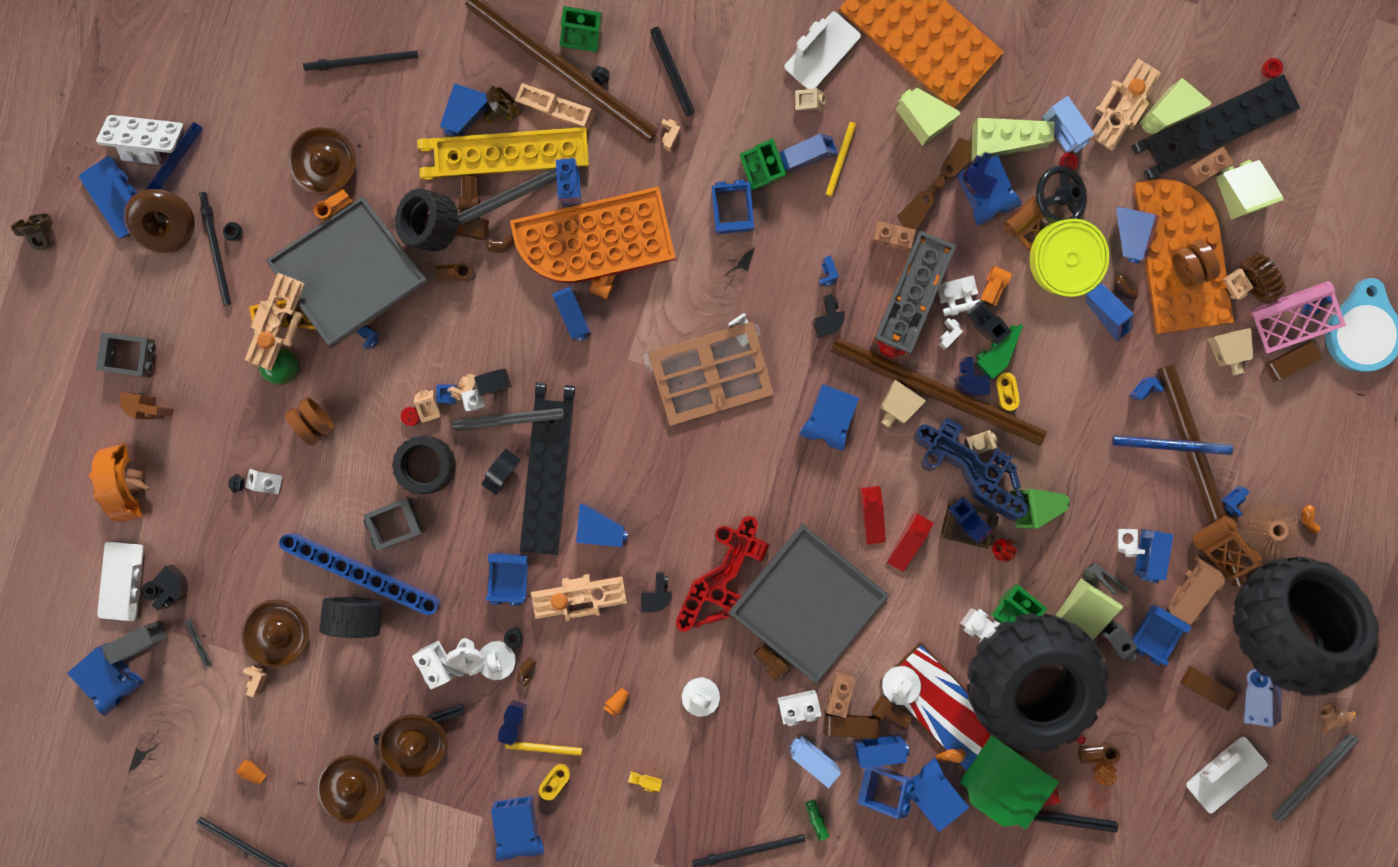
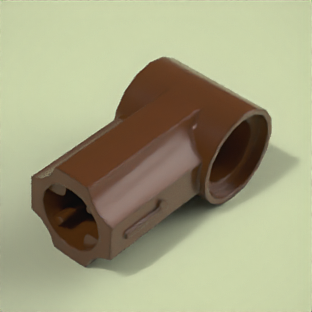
[459,176,480,213]
[434,262,476,283]
[752,644,791,683]
[871,695,912,732]
[1078,742,1121,764]

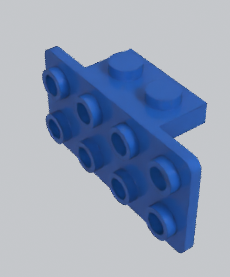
[79,156,138,238]

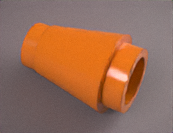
[603,688,630,717]
[235,759,266,785]

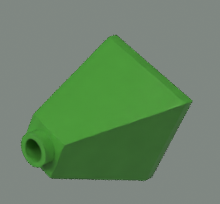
[1010,489,1070,529]

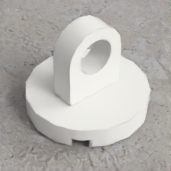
[445,638,484,676]
[480,641,516,680]
[882,666,921,705]
[682,677,720,717]

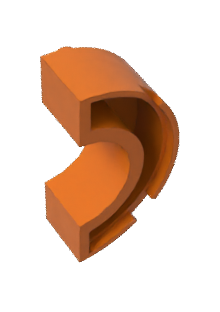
[89,443,143,522]

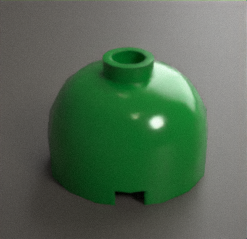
[258,347,299,385]

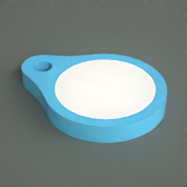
[1325,278,1398,372]

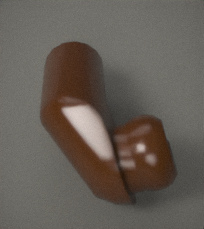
[485,235,514,253]
[1114,275,1139,299]
[517,657,536,686]

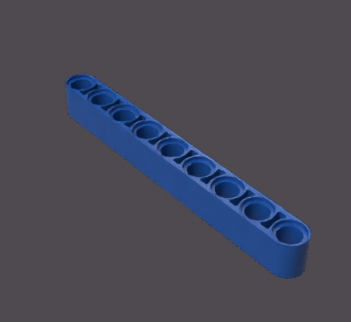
[279,533,441,615]

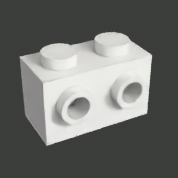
[960,608,1000,642]
[412,641,455,689]
[777,690,821,726]

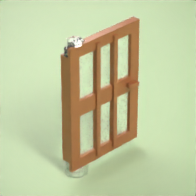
[642,321,774,426]

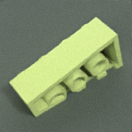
[971,118,1055,162]

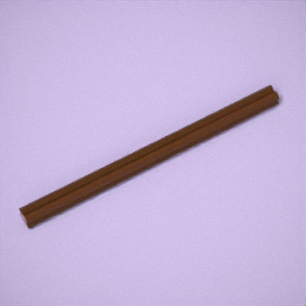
[465,0,658,143]
[830,337,1047,446]
[1157,364,1248,587]

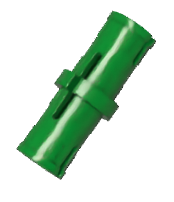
[804,799,830,841]

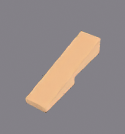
[515,83,596,131]

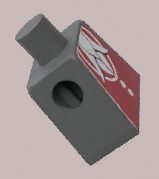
[1098,620,1137,663]

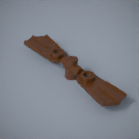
[897,138,972,230]

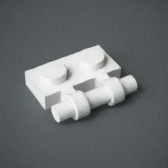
[937,276,980,316]

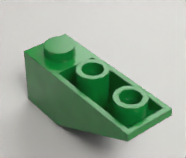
[974,324,1023,380]

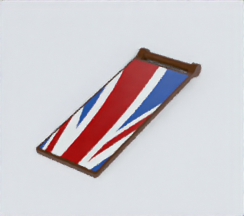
[880,642,1024,772]

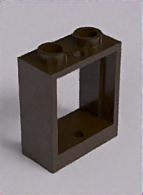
[940,500,999,549]

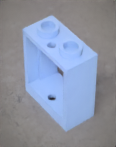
[1042,96,1094,153]
[789,735,841,788]

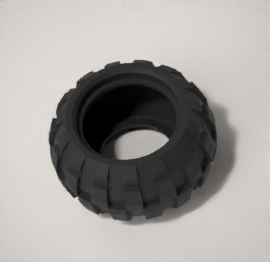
[1233,557,1380,696]
[967,613,1109,752]

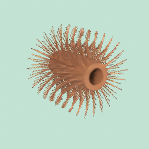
[1235,501,1305,560]

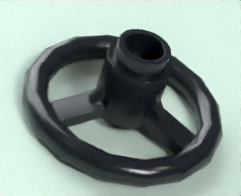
[1036,166,1087,223]

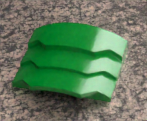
[960,735,1059,830]

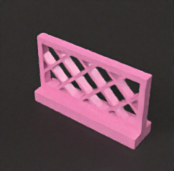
[1250,281,1346,353]

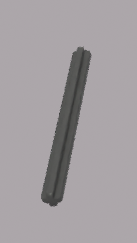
[458,168,557,225]
[452,408,564,430]
[1272,734,1359,823]

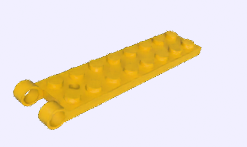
[417,127,589,180]

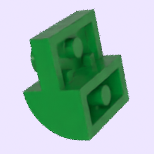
[559,6,602,53]
[739,138,787,191]
[990,584,1048,624]

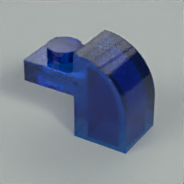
[963,152,997,200]
[955,357,990,396]
[949,497,993,544]

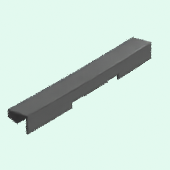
[184,618,212,667]

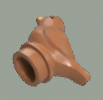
[125,469,150,493]
[1320,704,1356,734]

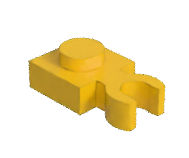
[628,771,662,793]

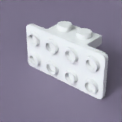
[784,12,861,89]
[96,115,184,165]
[97,542,144,621]
[1186,737,1268,813]

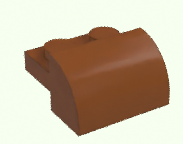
[120,392,173,420]

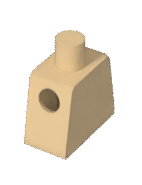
[1208,328,1253,375]
[880,380,926,429]

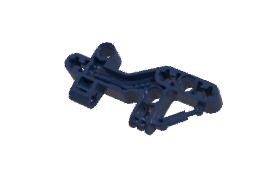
[914,417,1028,521]

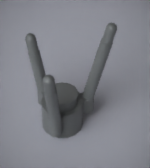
[1083,562,1128,595]

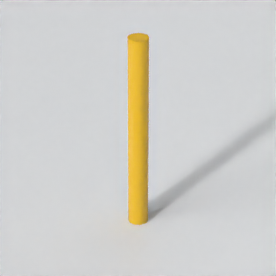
[825,122,856,197]
[505,741,582,756]

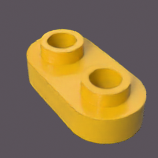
[995,373,1020,411]
[539,764,570,800]

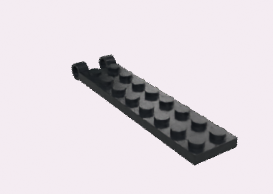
[1131,74,1300,180]
[520,382,575,555]

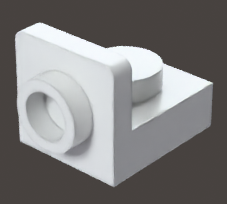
[938,318,963,350]
[461,389,485,412]

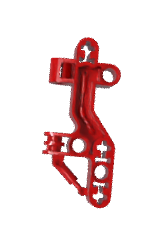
[676,515,770,632]

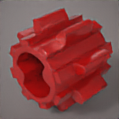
[992,538,1017,563]

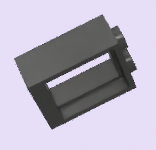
[96,332,156,378]
[363,497,424,551]
[102,621,168,665]

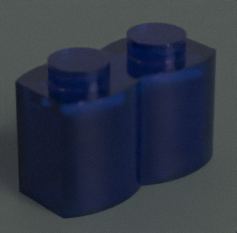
[498,700,527,746]

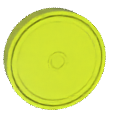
[1030,219,1109,297]

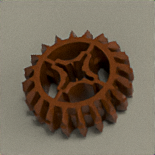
[1239,253,1286,304]

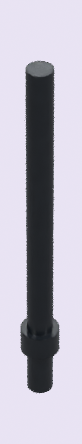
[303,50,419,71]
[199,192,231,306]
[196,817,288,867]
[692,834,806,867]

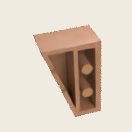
[1167,554,1225,625]

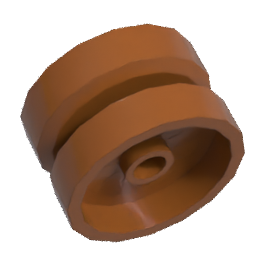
[1171,239,1220,290]
[285,396,335,446]

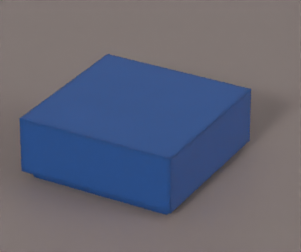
[436,384,457,404]

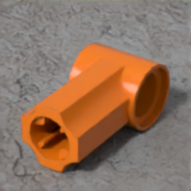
[314,189,353,222]
[980,265,1012,307]
[589,274,616,300]

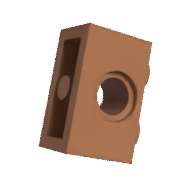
[1182,147,1234,188]
[871,221,916,252]
[825,672,855,718]

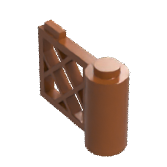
[1004,196,1051,257]
[1192,516,1262,582]

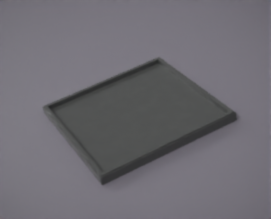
[266,196,428,349]
[728,523,889,684]

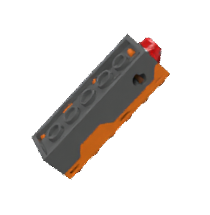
[871,230,956,358]

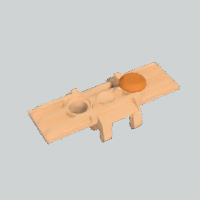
[1091,58,1161,151]
[245,273,305,371]
[531,574,627,621]

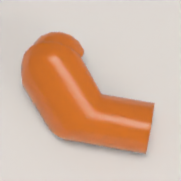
[1301,505,1321,534]
[936,749,966,763]

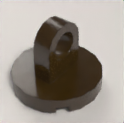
[483,86,519,124]
[11,213,53,251]

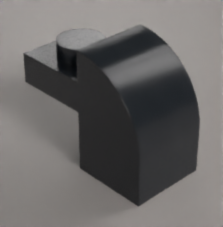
[813,294,845,339]
[966,300,1012,345]
[474,369,512,396]
[481,449,521,496]
[152,564,188,610]
[641,571,672,612]

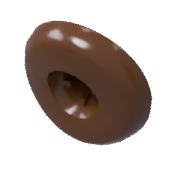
[289,127,356,194]
[124,189,195,253]
[241,600,309,667]
[378,714,448,778]
[317,755,385,823]

